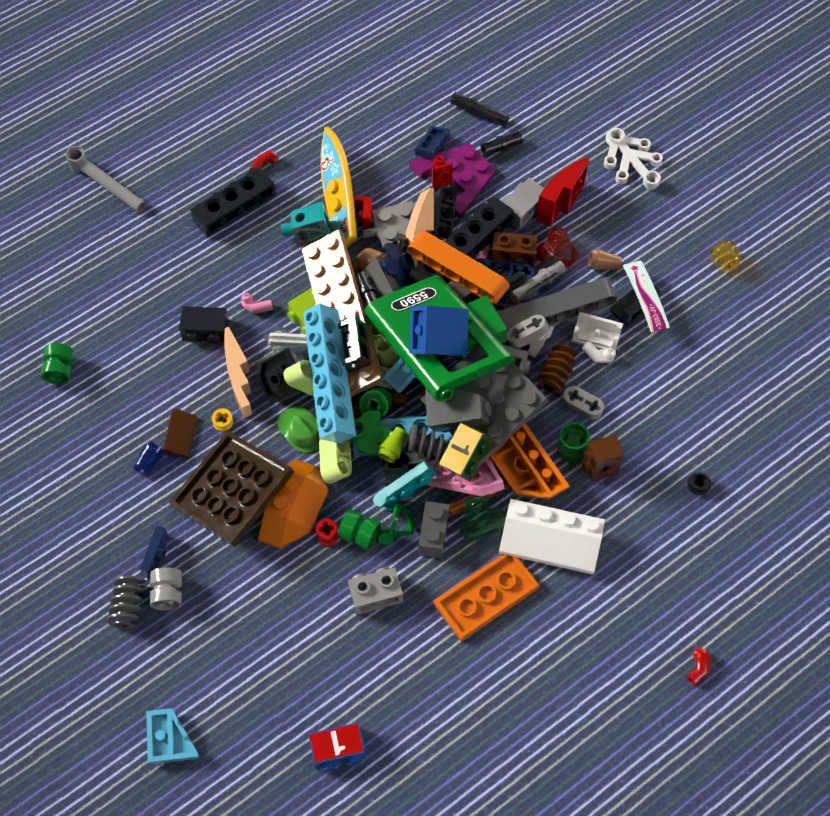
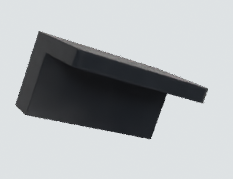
[609,286,661,327]

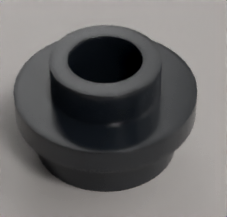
[687,472,711,495]

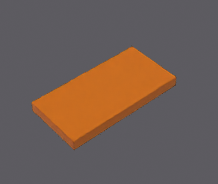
[433,554,540,642]

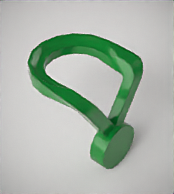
[378,503,414,545]

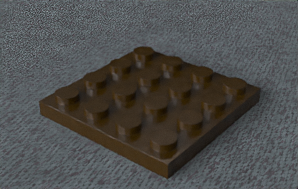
[169,431,295,547]

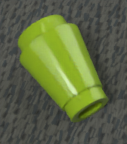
[378,427,408,463]

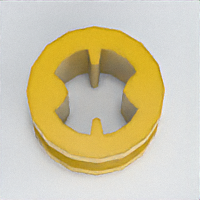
[212,409,233,432]

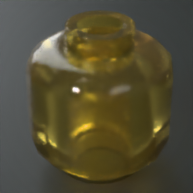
[710,239,742,272]

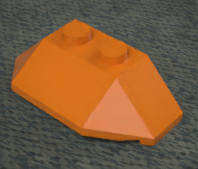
[490,423,570,499]
[258,459,329,549]

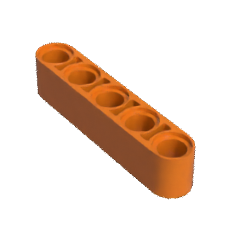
[407,231,510,304]

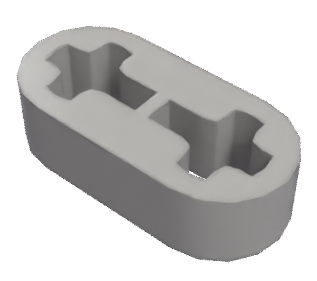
[507,315,549,348]
[563,386,604,420]

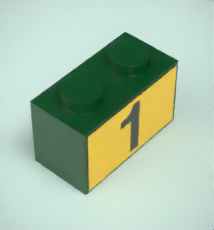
[438,422,492,481]

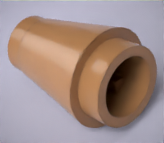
[588,248,622,270]

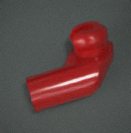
[250,150,279,171]

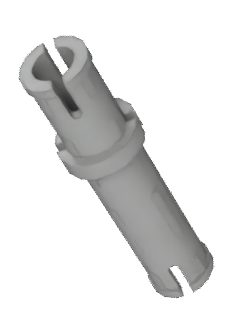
[509,261,566,303]

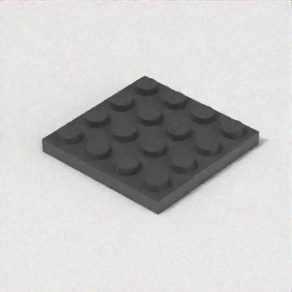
[420,344,549,466]

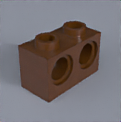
[492,232,537,268]

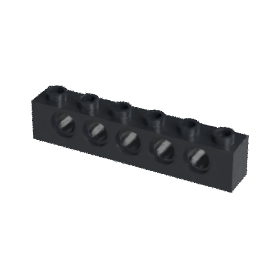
[409,196,514,285]

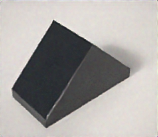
[382,452,409,487]

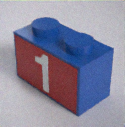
[308,722,366,772]

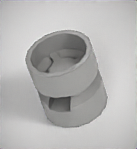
[150,567,182,611]

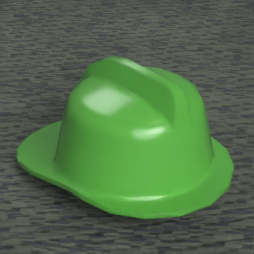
[278,407,319,453]

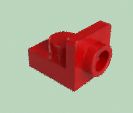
[353,196,372,230]

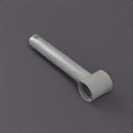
[66,146,146,212]

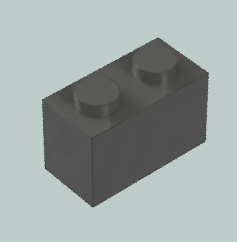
[418,501,449,559]

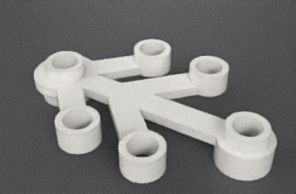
[604,128,663,190]

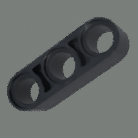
[430,185,457,240]

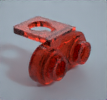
[536,227,579,268]

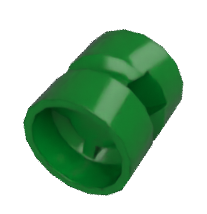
[41,343,73,385]
[359,386,394,418]
[557,422,590,463]
[338,509,381,551]

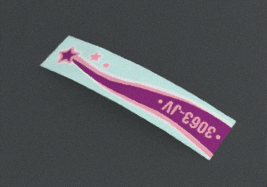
[622,261,670,332]

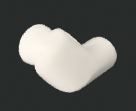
[582,341,616,363]

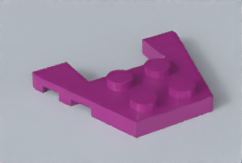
[409,143,496,218]

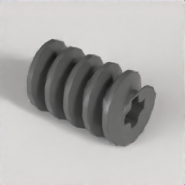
[402,424,452,464]
[107,576,146,630]

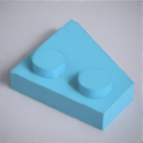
[146,708,199,764]

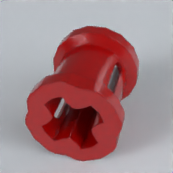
[316,519,338,547]

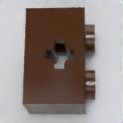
[582,434,624,482]

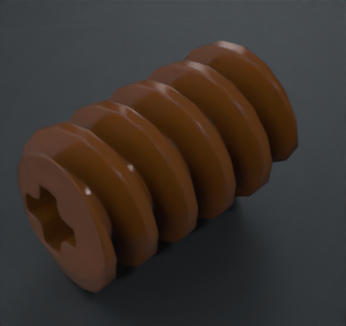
[537,343,578,395]

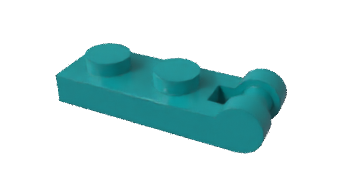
[373,461,438,511]

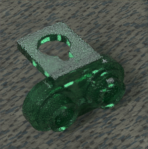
[461,495,506,541]

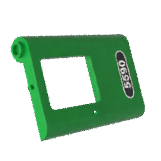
[365,275,515,402]

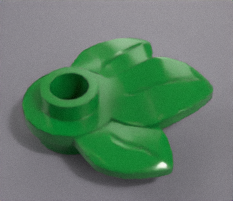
[349,411,392,455]

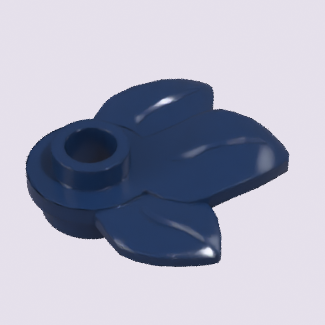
[382,243,414,284]

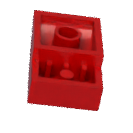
[536,157,590,227]

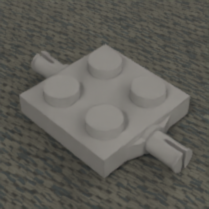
[362,201,414,251]

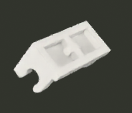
[572,312,623,351]

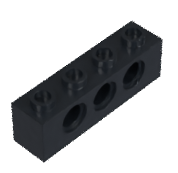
[190,167,276,238]

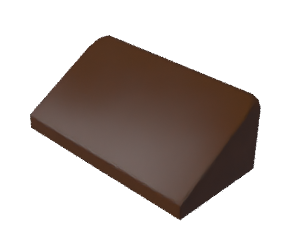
[164,408,198,458]

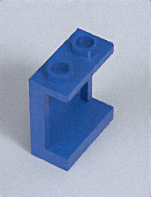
[409,305,469,356]

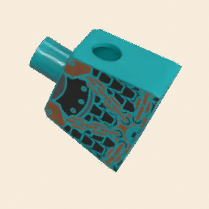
[281,202,333,245]

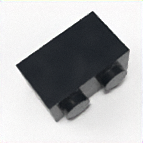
[179,306,229,343]

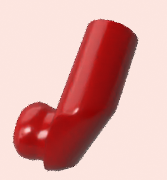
[687,648,711,686]

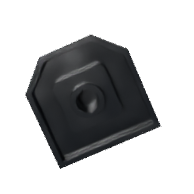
[258,348,309,403]

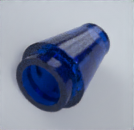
[132,440,164,476]

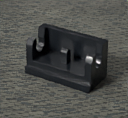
[338,316,371,372]

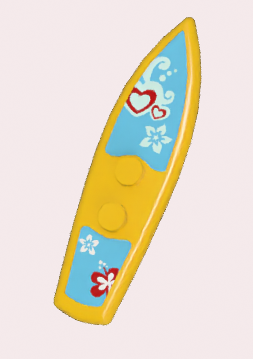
[321,127,357,248]

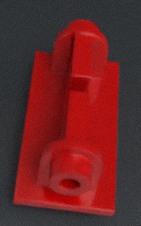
[432,155,453,193]

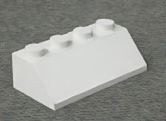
[499,499,605,575]

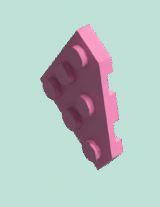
[415,458,504,496]

